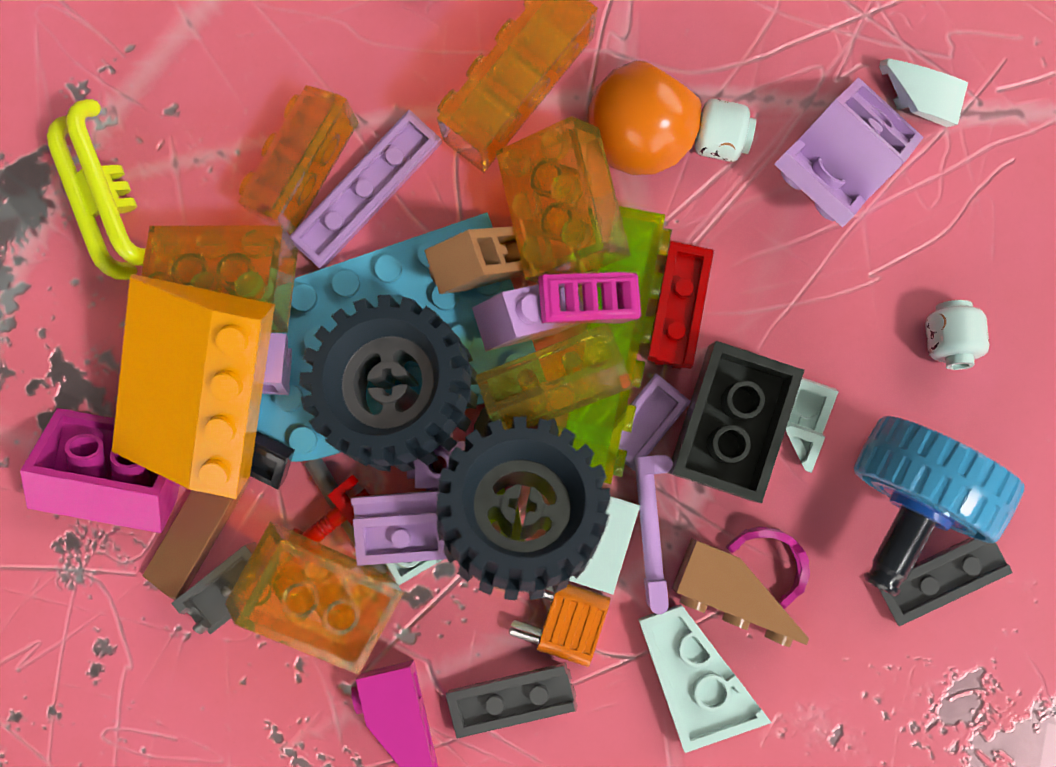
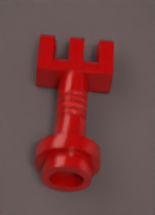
[283,474,370,564]

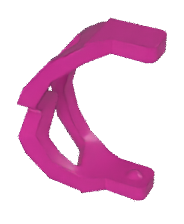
[726,526,810,609]

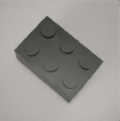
[668,341,805,503]

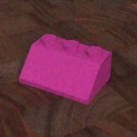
[20,408,180,534]

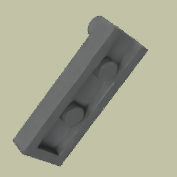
[879,538,1013,627]
[446,663,577,738]

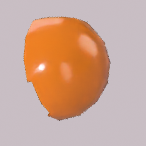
[588,60,701,175]

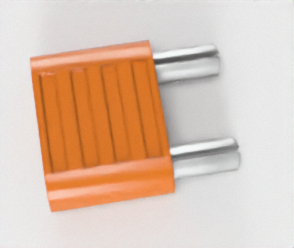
[509,584,611,667]

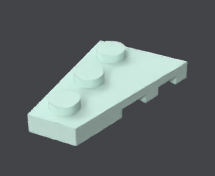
[638,604,772,753]

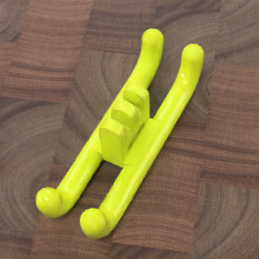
[47,99,158,280]

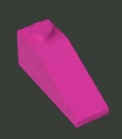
[351,660,438,767]

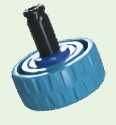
[854,416,1025,596]

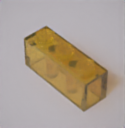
[475,323,633,430]

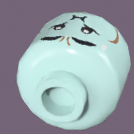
[695,99,756,162]
[925,300,990,370]

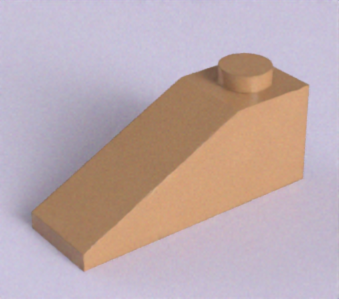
[424,224,555,294]

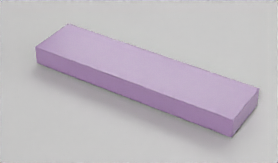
[287,109,443,269]

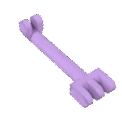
[634,455,673,614]

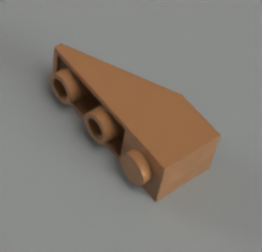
[672,538,809,647]

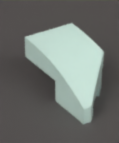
[879,58,968,127]
[785,377,838,473]

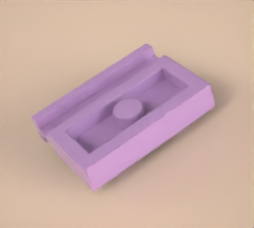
[351,490,447,566]

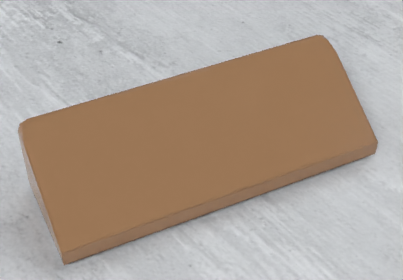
[142,479,251,600]

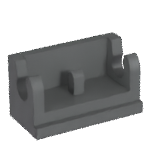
[171,542,283,634]

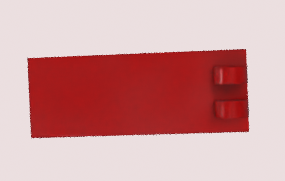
[647,241,714,370]

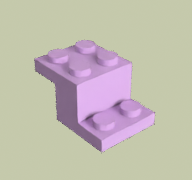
[774,77,924,228]

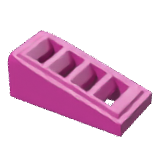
[538,272,641,323]

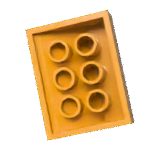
[112,274,275,499]

